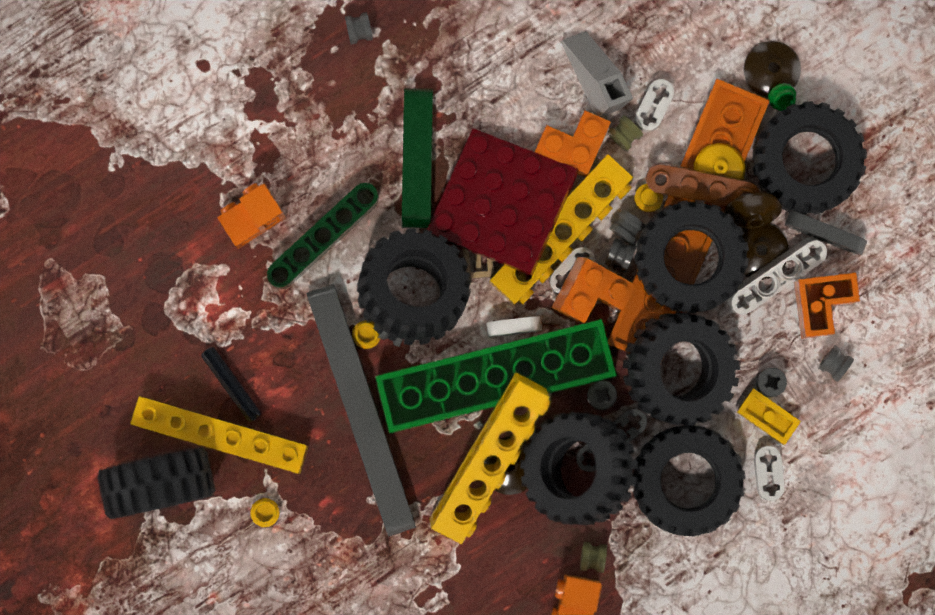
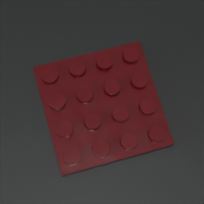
[427,128,579,276]

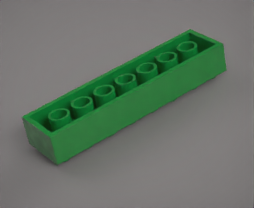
[375,319,616,434]

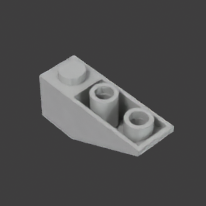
[561,32,633,117]

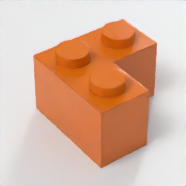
[535,110,611,178]
[217,183,286,249]
[551,257,636,323]
[794,273,860,339]
[551,574,602,615]

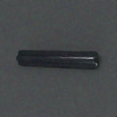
[201,347,261,422]

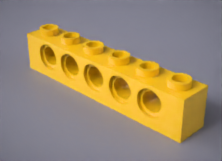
[489,154,633,306]
[429,373,550,544]
[131,397,309,474]

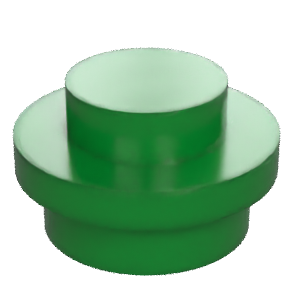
[768,83,796,111]

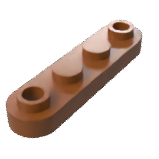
[646,163,760,207]

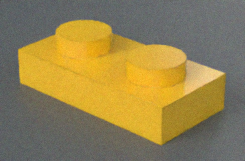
[736,388,801,445]

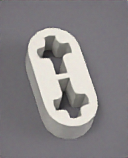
[635,79,674,132]
[549,247,595,294]
[486,316,542,337]
[754,446,784,501]

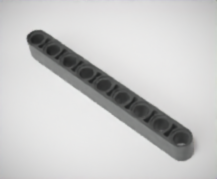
[306,284,416,537]

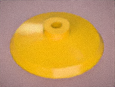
[694,143,745,179]

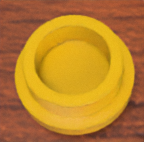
[634,184,663,212]
[352,320,380,349]
[250,498,280,527]

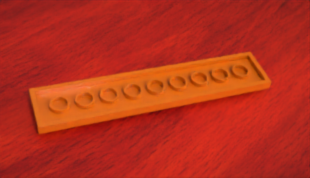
[608,79,770,361]

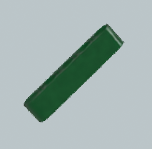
[402,88,433,229]
[267,183,379,289]

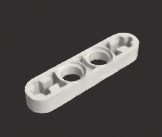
[727,237,827,314]

